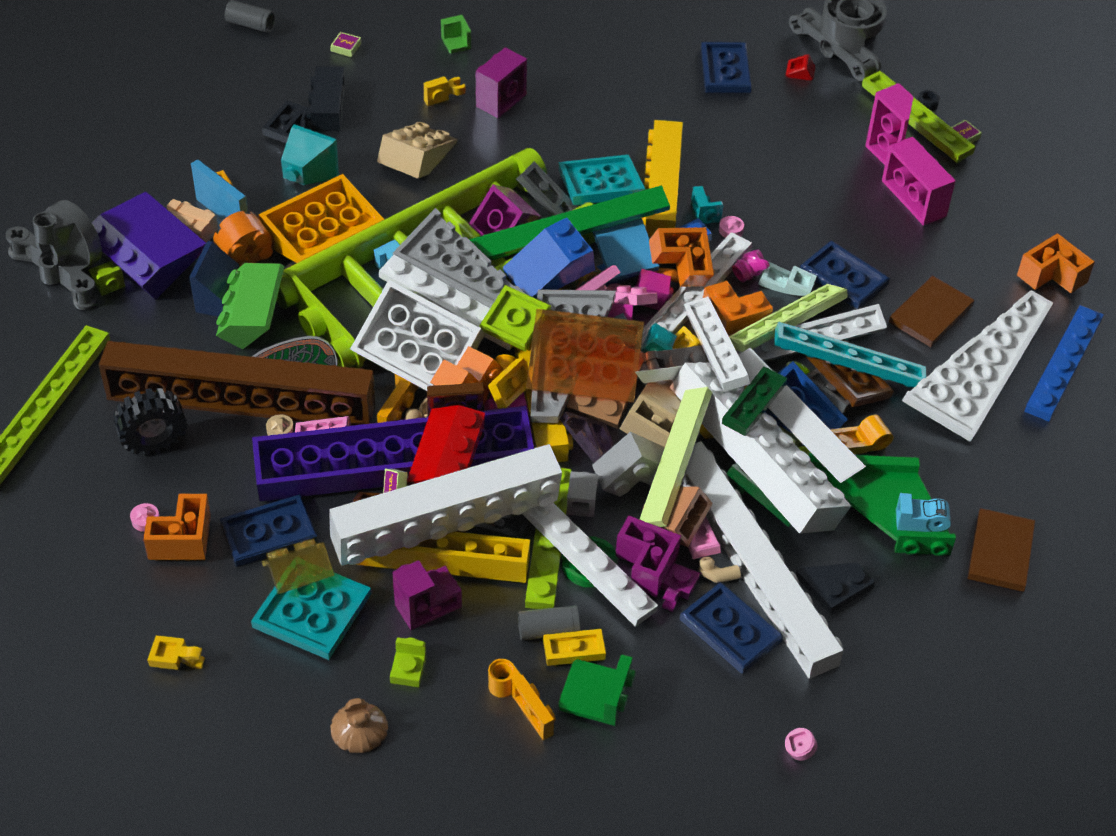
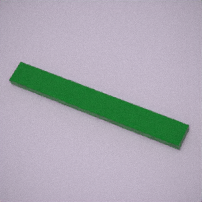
[469,185,670,261]

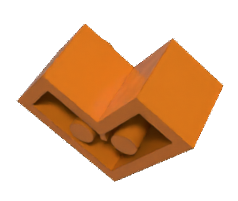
[649,227,714,287]
[1017,233,1095,293]
[703,281,773,336]
[430,346,503,405]
[143,494,211,560]

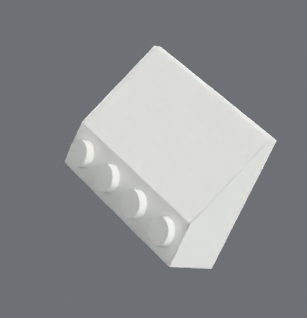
[350,280,485,391]

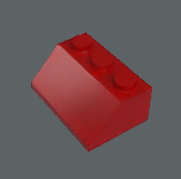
[407,405,485,485]

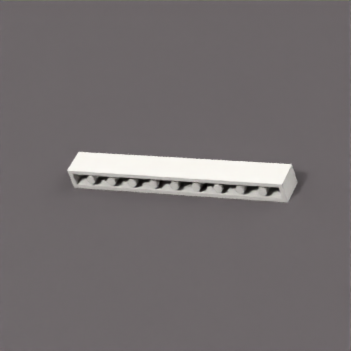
[681,441,844,679]

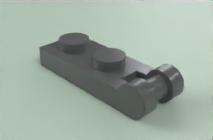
[516,161,577,216]
[641,345,708,370]

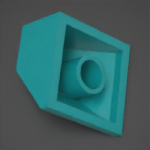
[281,124,339,185]

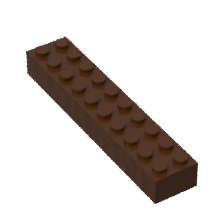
[99,341,375,426]

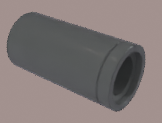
[225,0,275,33]
[518,605,580,640]

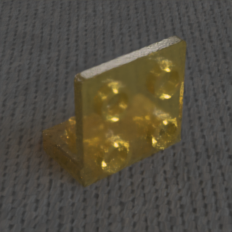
[261,539,334,594]

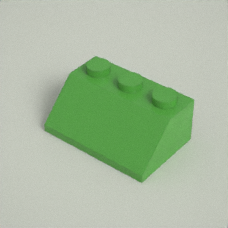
[216,263,284,349]

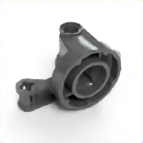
[789,0,887,81]
[6,200,102,310]

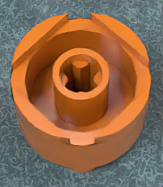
[213,211,273,267]

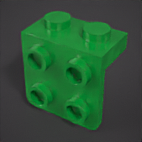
[558,654,636,726]

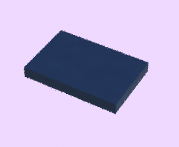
[701,42,752,93]
[800,241,890,309]
[220,495,318,567]
[680,582,783,674]

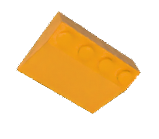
[259,174,384,263]

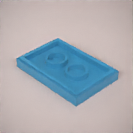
[191,159,248,220]
[593,218,659,282]

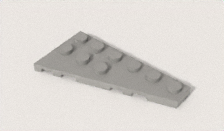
[393,208,525,308]
[531,290,616,423]

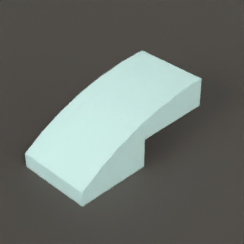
[758,262,817,296]

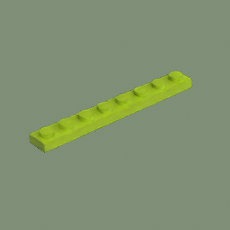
[0,325,110,485]

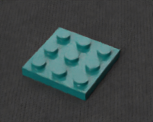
[559,154,645,206]
[251,557,371,660]

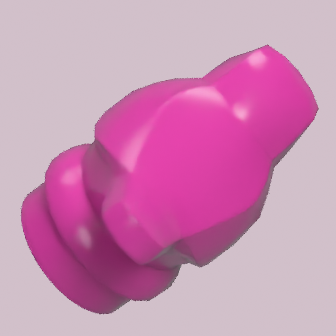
[732,249,770,282]

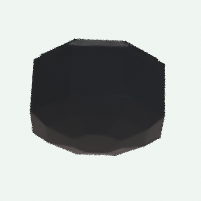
[917,90,941,111]

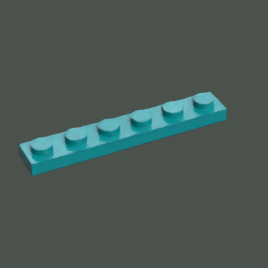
[775,322,926,387]

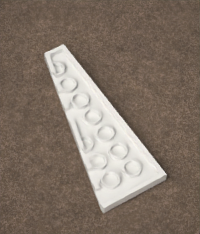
[902,290,1053,441]

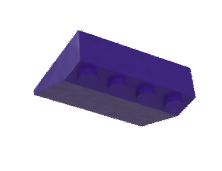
[92,192,206,300]

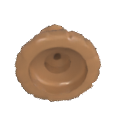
[330,698,388,753]

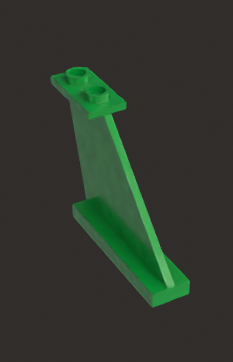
[809,453,956,556]

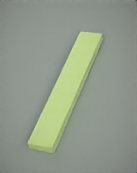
[729,284,848,352]
[640,387,712,527]

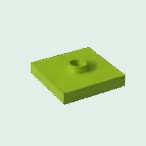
[479,285,552,352]

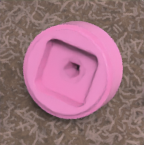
[719,216,744,238]
[130,503,159,532]
[785,728,817,761]

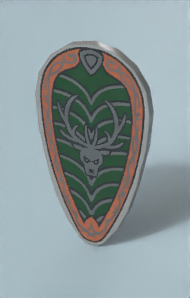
[253,336,338,366]

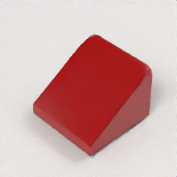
[786,54,815,80]

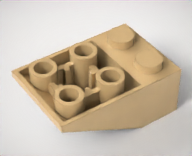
[377,122,457,178]
[620,380,681,447]

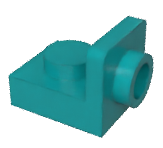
[691,186,724,224]
[641,323,677,353]

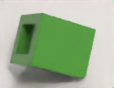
[441,15,471,53]

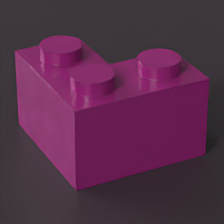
[616,516,681,597]
[393,560,462,630]

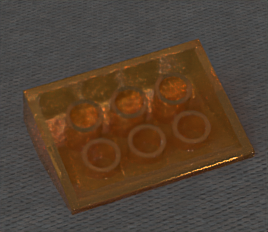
[526,309,644,403]

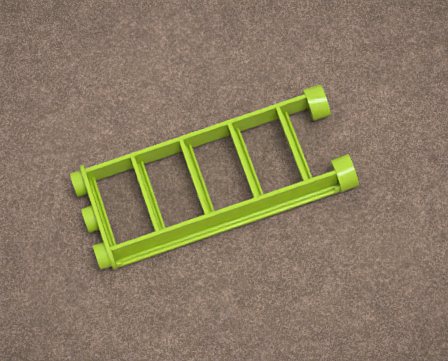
[276,148,596,368]

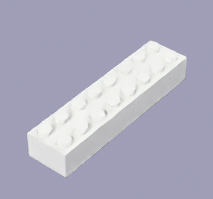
[670,362,851,534]
[329,444,562,566]

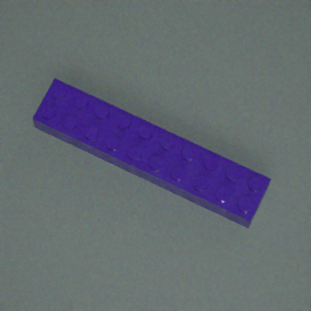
[252,406,534,502]

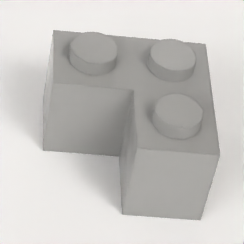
[592,432,665,497]

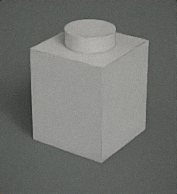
[567,471,598,517]

